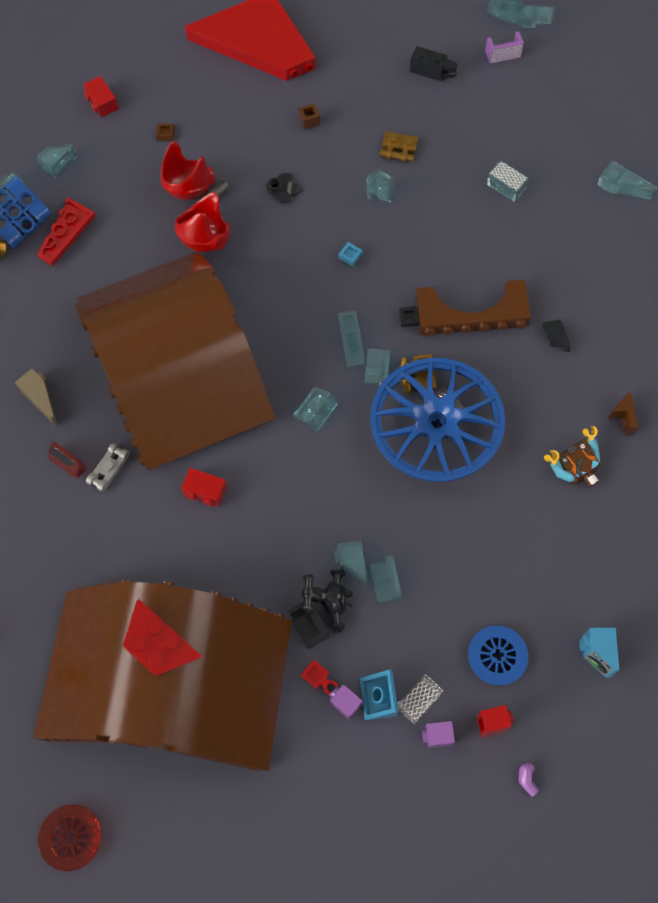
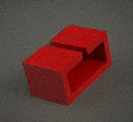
[83,76,119,118]
[181,468,228,507]
[476,705,514,738]

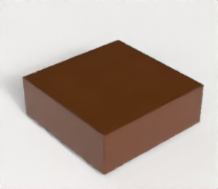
[156,123,175,141]

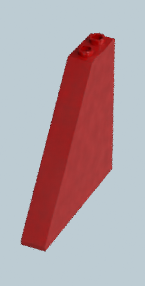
[185,0,316,81]

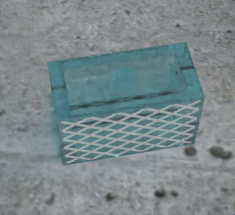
[486,160,529,202]

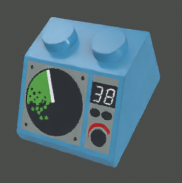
[579,628,619,678]

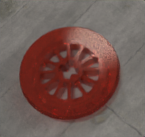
[38,804,101,871]

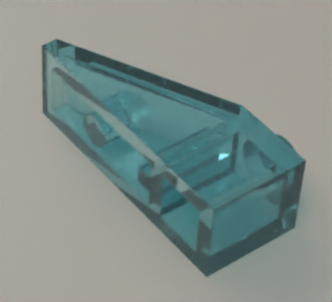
[597,161,657,199]

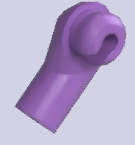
[518,762,539,797]

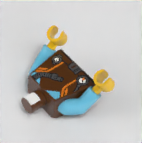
[544,426,600,488]

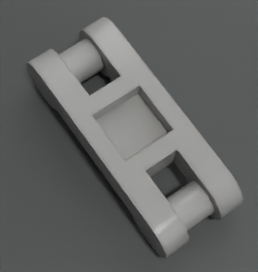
[86,442,130,492]

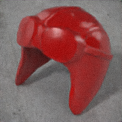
[161,141,215,200]
[174,192,230,252]

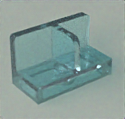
[364,349,390,387]
[370,555,402,603]

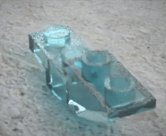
[487,0,555,28]

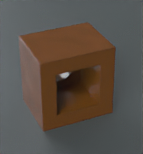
[298,103,320,129]

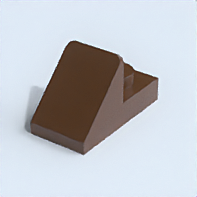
[608,393,638,435]

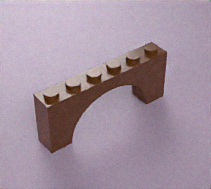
[415,279,531,336]

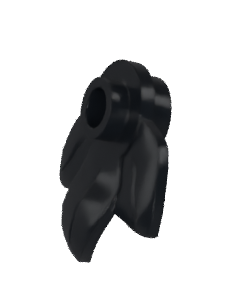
[267,173,301,203]

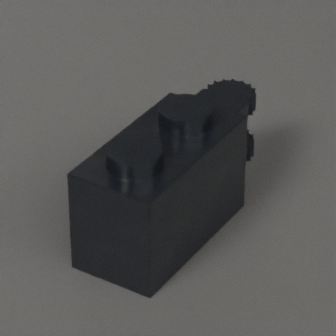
[410,46,458,81]

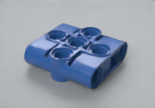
[0,176,52,249]

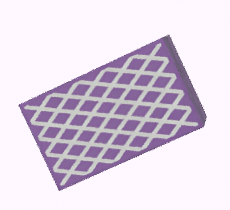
[485,32,524,64]

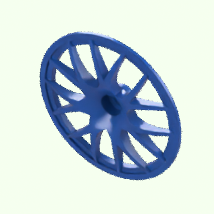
[370,358,505,482]

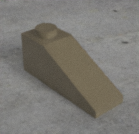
[15,368,58,426]

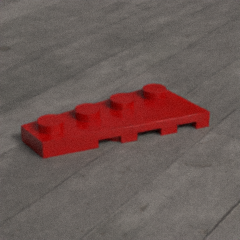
[37,197,96,266]

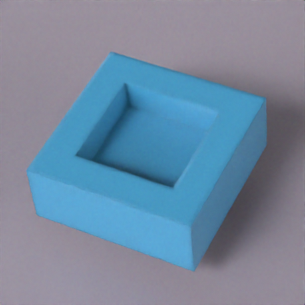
[338,242,363,266]

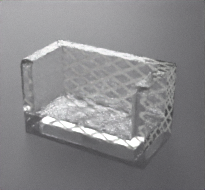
[397,674,444,724]

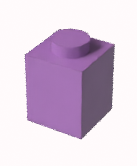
[330,684,363,720]
[422,721,455,748]

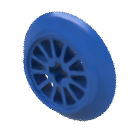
[468,626,528,685]

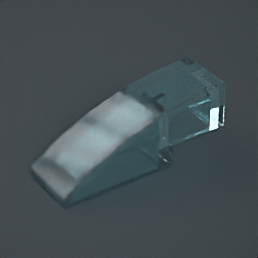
[337,311,365,367]

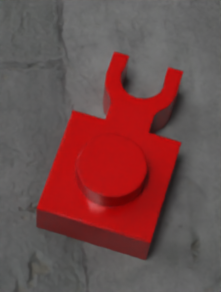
[300,660,338,697]

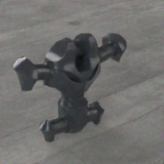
[301,568,353,633]

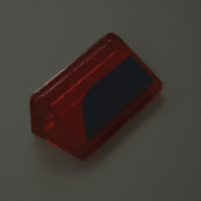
[49,441,86,479]

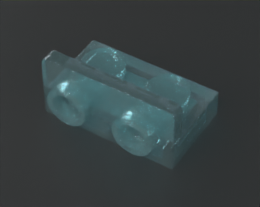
[366,168,394,203]
[293,387,338,432]

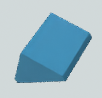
[359,669,398,720]

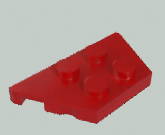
[123,599,202,677]

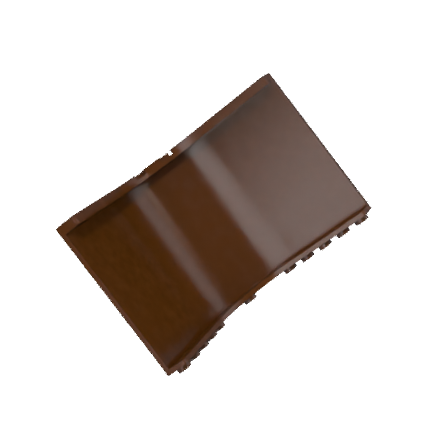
[76,252,275,471]
[33,579,292,771]

